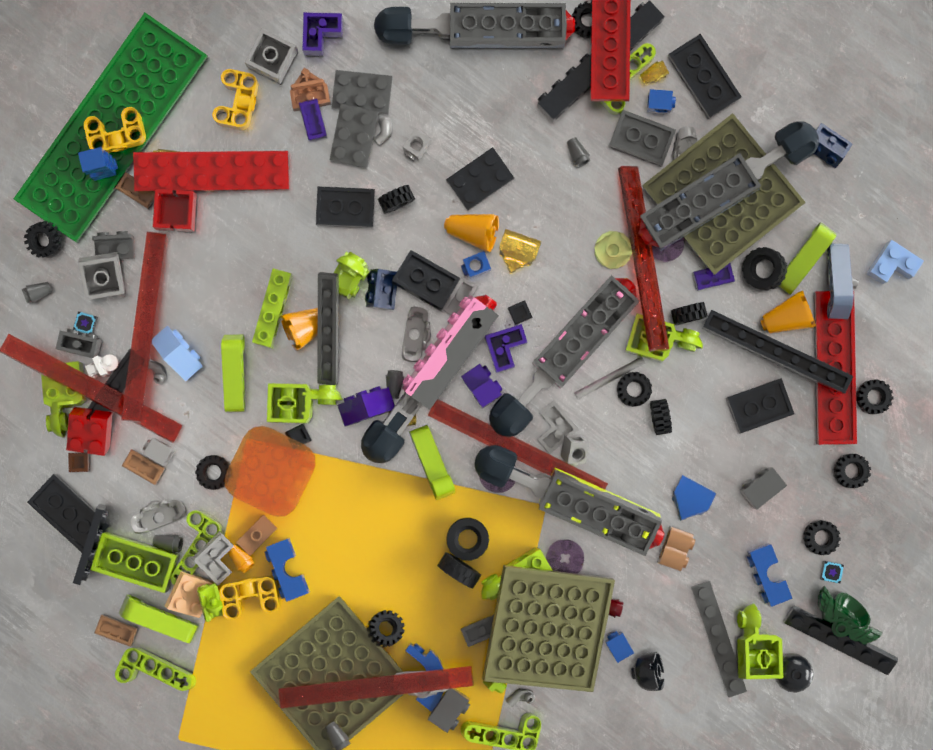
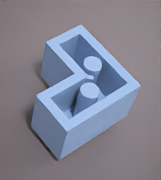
[866,240,924,284]
[150,326,203,381]

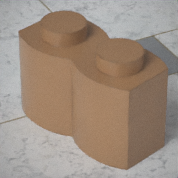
[658,526,695,571]

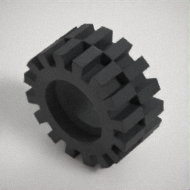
[572,1,592,38]
[378,185,415,214]
[24,221,62,258]
[671,302,708,325]
[617,372,652,407]
[856,379,894,414]
[650,399,672,435]
[834,454,871,488]
[195,455,232,490]
[803,520,841,556]
[367,610,405,647]

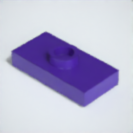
[299,98,327,140]
[693,263,735,291]

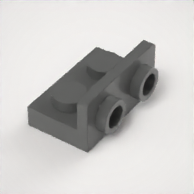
[92,231,135,260]

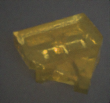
[499,229,542,274]

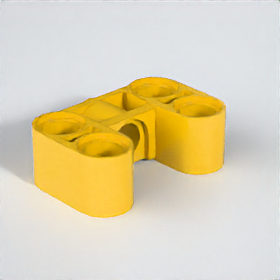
[212,69,259,130]
[84,107,146,153]
[219,576,280,621]

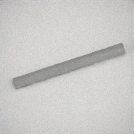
[575,357,645,399]

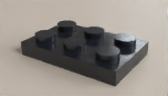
[446,147,515,211]
[316,186,375,228]
[391,250,460,311]
[727,378,795,434]

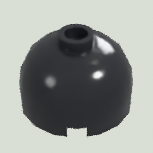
[631,652,664,691]
[775,654,814,693]

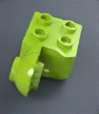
[334,252,369,300]
[625,313,703,362]
[40,361,87,438]
[267,383,343,423]
[481,547,553,600]
[737,603,783,679]

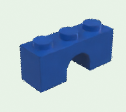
[78,147,118,181]
[265,538,310,602]
[746,543,793,607]

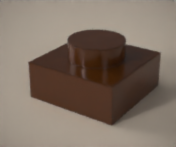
[68,452,89,472]

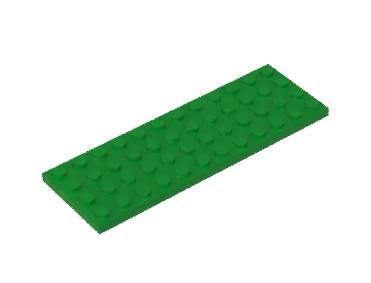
[13,12,208,243]

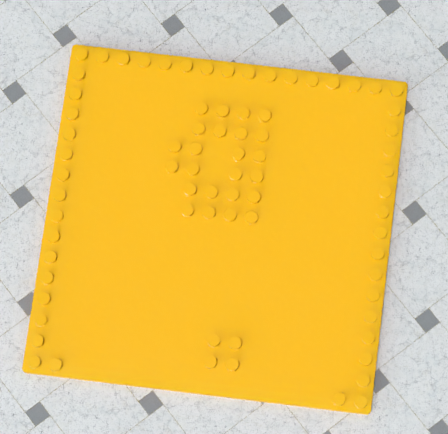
[178,439,545,750]

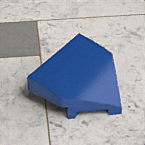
[672,475,716,521]

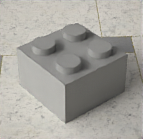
[244,29,298,84]
[78,252,125,300]

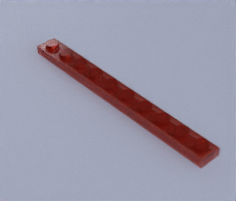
[618,166,669,352]
[121,232,166,423]
[0,334,182,443]
[428,399,608,489]
[279,666,474,708]

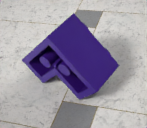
[302,12,343,56]
[485,324,528,373]
[461,364,503,409]
[337,386,395,427]

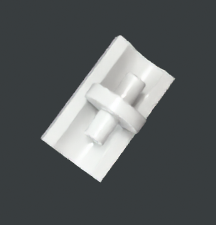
[85,354,119,378]

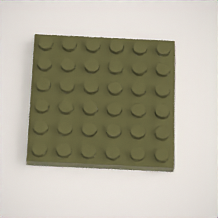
[642,113,806,275]
[482,565,615,692]
[250,596,405,750]

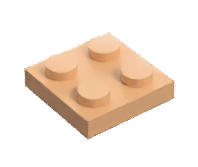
[165,572,216,618]

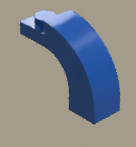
[405,643,444,712]

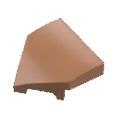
[290,67,331,111]

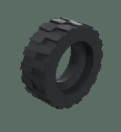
[742,247,787,291]
[446,518,489,561]
[437,552,481,589]

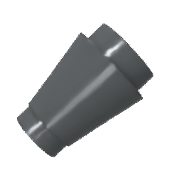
[567,137,590,167]
[22,282,52,303]
[385,370,404,399]
[153,535,183,553]
[325,721,351,750]

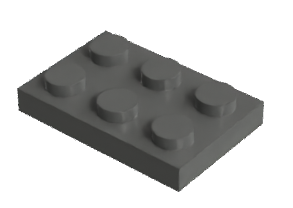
[331,70,393,115]
[329,103,379,168]
[609,110,676,166]

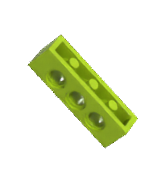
[252,268,293,349]

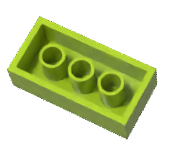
[90,532,180,593]

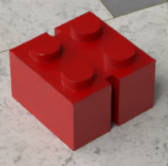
[153,189,197,232]
[66,407,113,456]

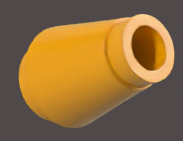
[227,545,255,574]

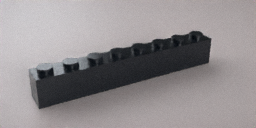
[537,0,665,123]
[703,310,853,394]

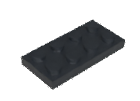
[668,34,742,119]
[27,474,111,553]
[73,504,109,585]

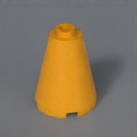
[444,214,499,252]
[760,291,816,333]
[281,308,318,350]

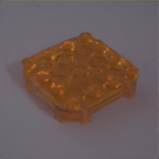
[225,426,316,517]

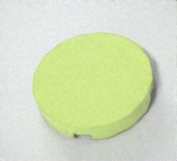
[594,231,632,269]

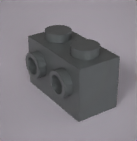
[55,328,102,358]
[740,467,787,510]
[428,685,470,733]

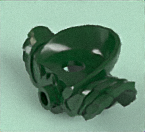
[818,586,883,644]

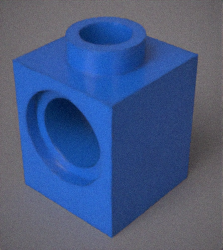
[647,89,676,113]
[461,251,491,279]
[605,631,634,663]

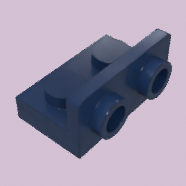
[813,123,853,168]
[365,269,397,310]

